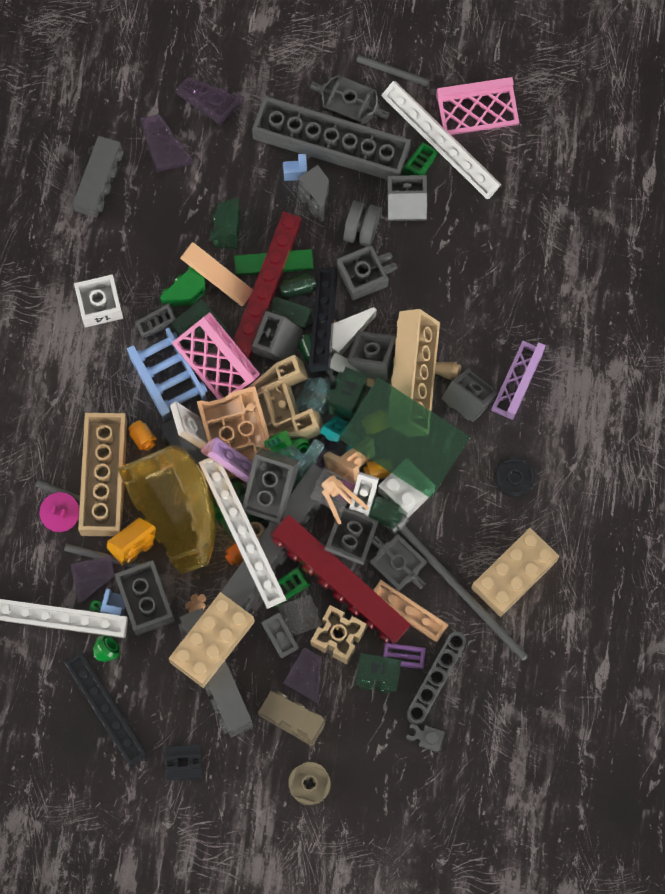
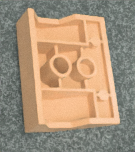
[197,386,271,480]

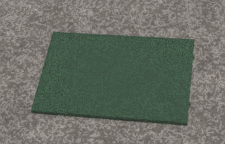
[339,377,471,498]

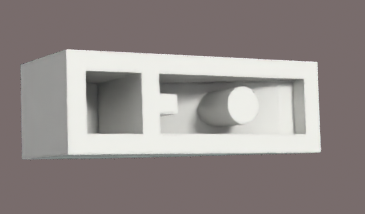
[331,307,377,356]
[349,472,379,517]

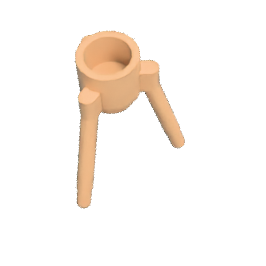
[321,475,369,524]

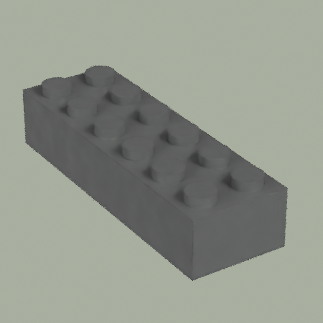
[178,607,253,738]

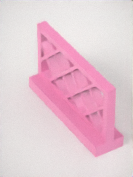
[436,77,519,135]
[172,312,260,399]

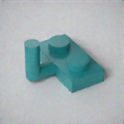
[320,415,360,453]

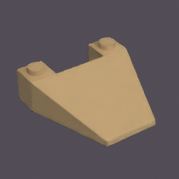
[248,355,323,440]

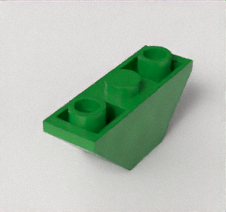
[160,266,206,306]

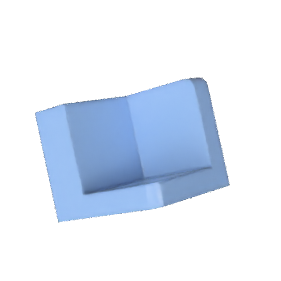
[283,154,307,181]
[100,588,125,616]

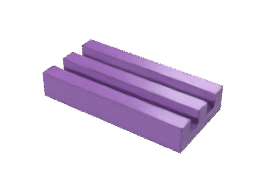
[382,643,426,669]

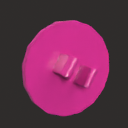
[40,492,80,532]

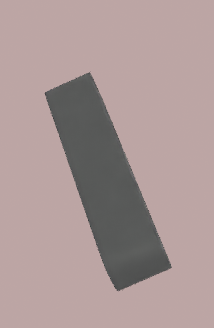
[407,632,466,725]

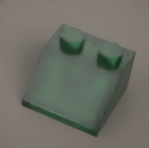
[210,198,241,249]

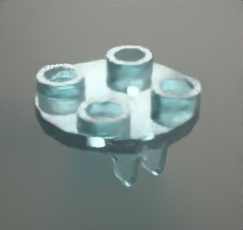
[296,377,333,414]

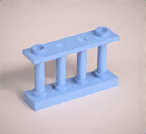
[127,328,208,421]

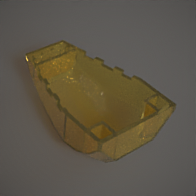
[117,444,216,575]

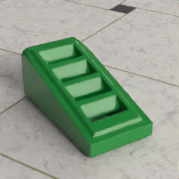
[402,142,439,176]
[275,567,311,607]

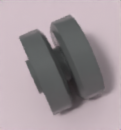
[343,200,381,247]

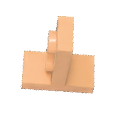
[323,436,376,485]

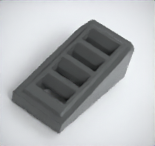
[135,304,181,339]

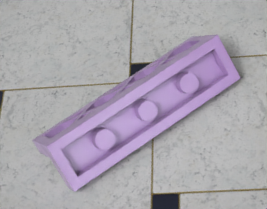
[491,341,546,420]
[201,437,253,483]

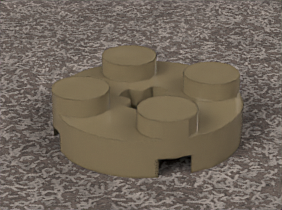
[289,762,331,805]

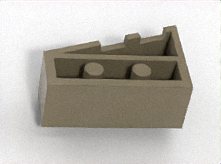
[258,691,325,746]

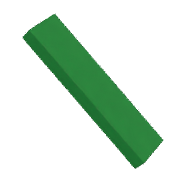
[234,249,313,276]

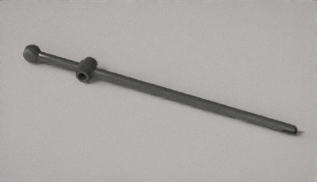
[373,494,527,661]

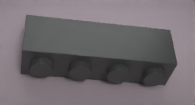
[73,136,123,218]

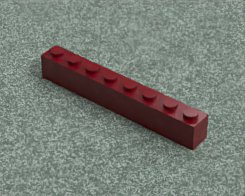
[233,211,301,361]
[269,515,411,644]

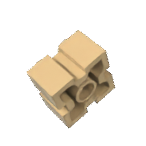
[311,605,367,664]

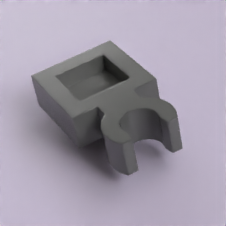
[406,724,445,753]

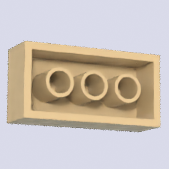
[471,528,559,617]
[168,592,255,688]

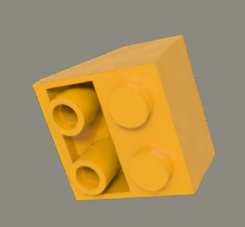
[107,517,156,566]

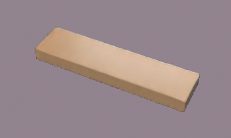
[181,242,253,306]
[373,580,448,643]

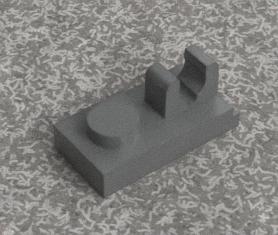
[261,612,299,659]

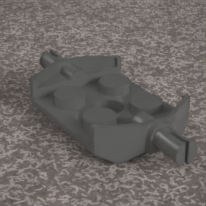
[310,75,390,125]

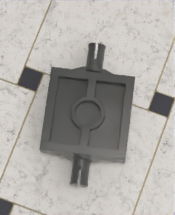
[369,534,427,591]

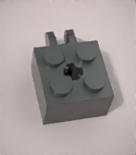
[337,246,398,301]

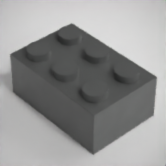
[114,560,175,636]

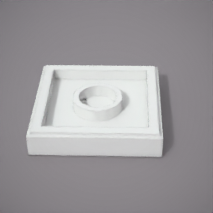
[170,402,208,449]

